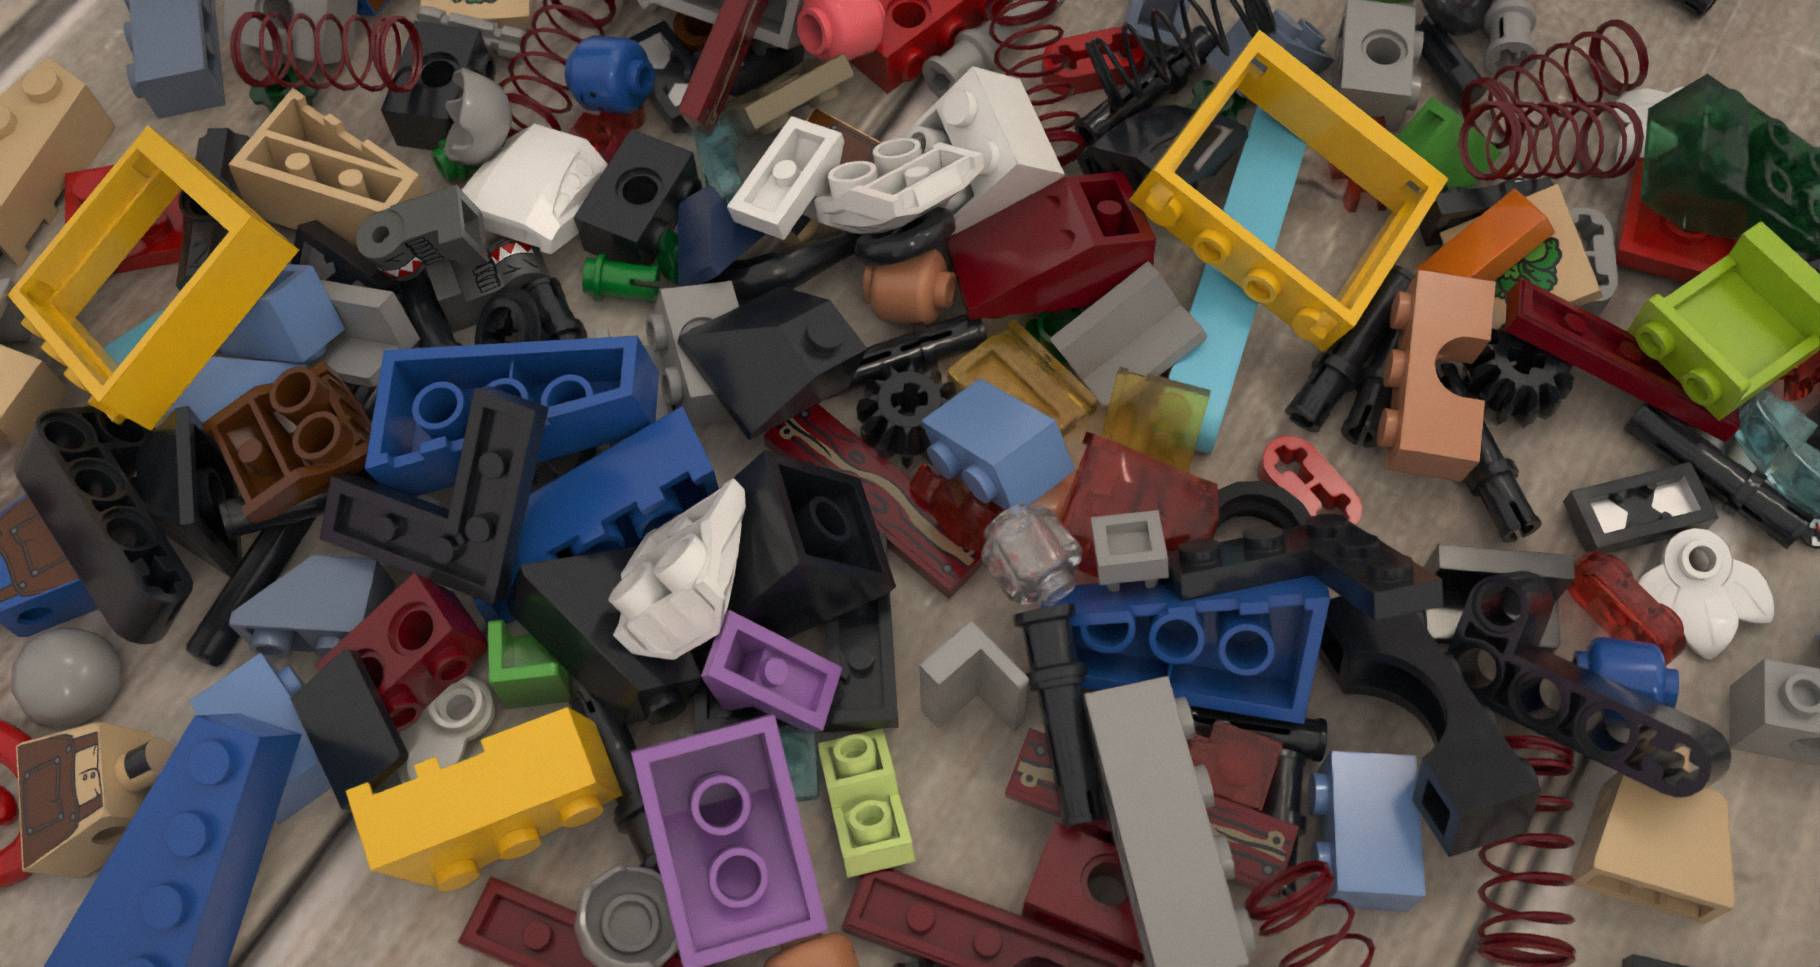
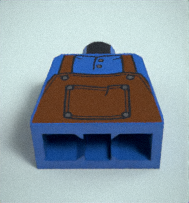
[0,494,99,637]

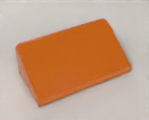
[1416,188,1555,281]

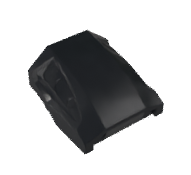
[1077,105,1249,192]

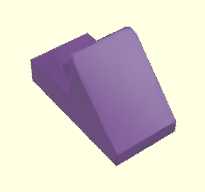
[701,610,843,733]

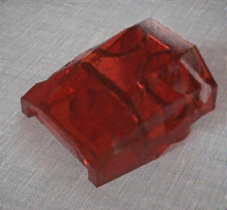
[1038,431,1219,578]

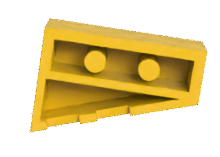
[346,707,623,892]

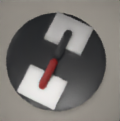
[1800,519,1820,549]

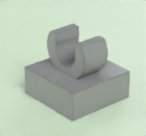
[1091,510,1169,592]

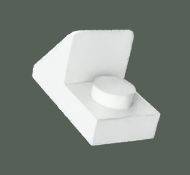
[727,116,844,240]

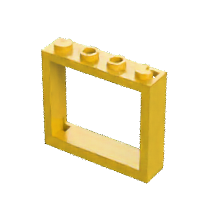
[1129,30,1448,352]
[7,125,299,431]

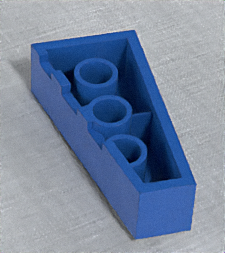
[365,335,659,497]
[472,406,719,625]
[1040,575,1330,724]
[44,713,302,967]

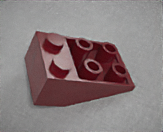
[946,171,1156,320]

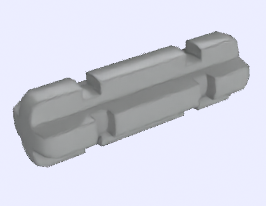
[416,6,528,59]

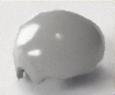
[444,68,512,167]
[11,628,122,729]
[573,865,678,967]

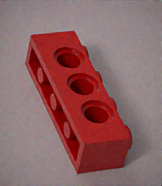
[849,0,1012,94]

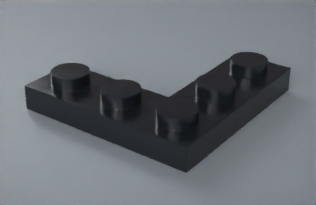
[319,386,549,604]
[1159,514,1443,621]
[693,533,899,735]

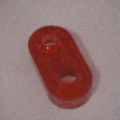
[1567,551,1687,666]

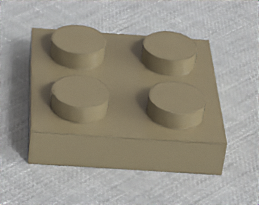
[718,54,855,136]

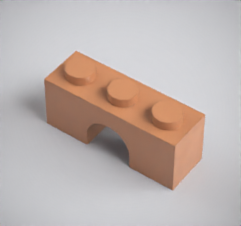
[1377,270,1496,482]

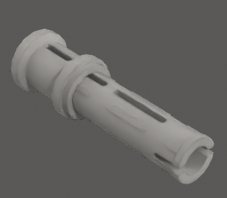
[922,0,1065,98]
[1484,0,1538,77]

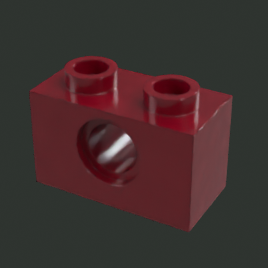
[1021,822,1146,967]

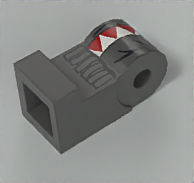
[356,185,488,281]
[426,237,551,333]

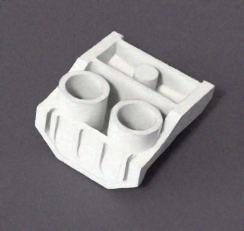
[461,124,608,254]
[814,138,985,234]
[609,478,746,660]

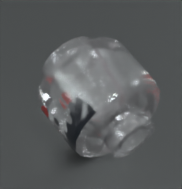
[981,503,1082,607]

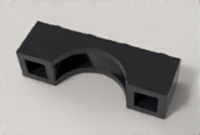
[1319,596,1541,857]

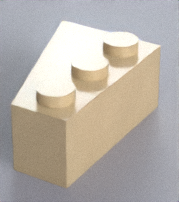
[0,57,115,268]
[228,88,425,250]

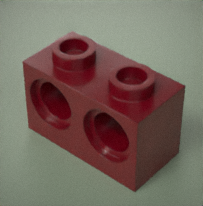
[315,572,488,733]

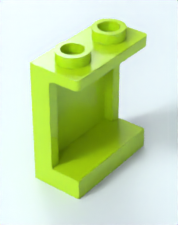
[1627,221,1820,421]

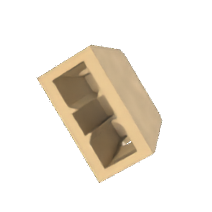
[1571,746,1735,924]

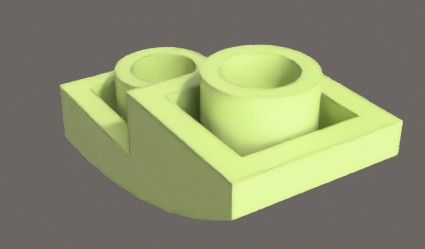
[817,729,916,878]

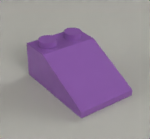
[631,714,828,967]

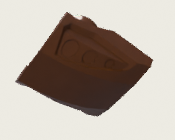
[201,361,372,524]

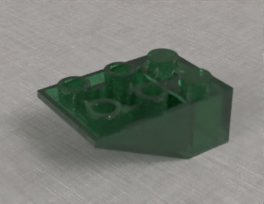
[1640,73,1820,257]

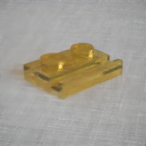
[947,319,1098,437]
[1089,366,1211,515]

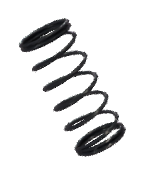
[1084,0,1276,111]

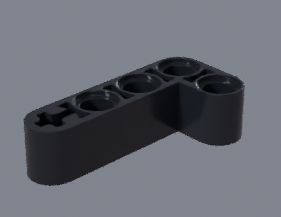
[14,406,193,644]
[1447,570,1732,798]

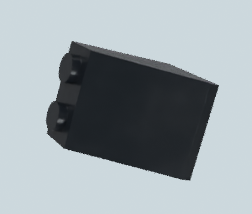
[694,450,896,652]

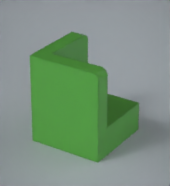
[1396,97,1502,189]
[488,619,573,709]

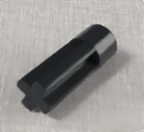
[1415,15,1488,107]

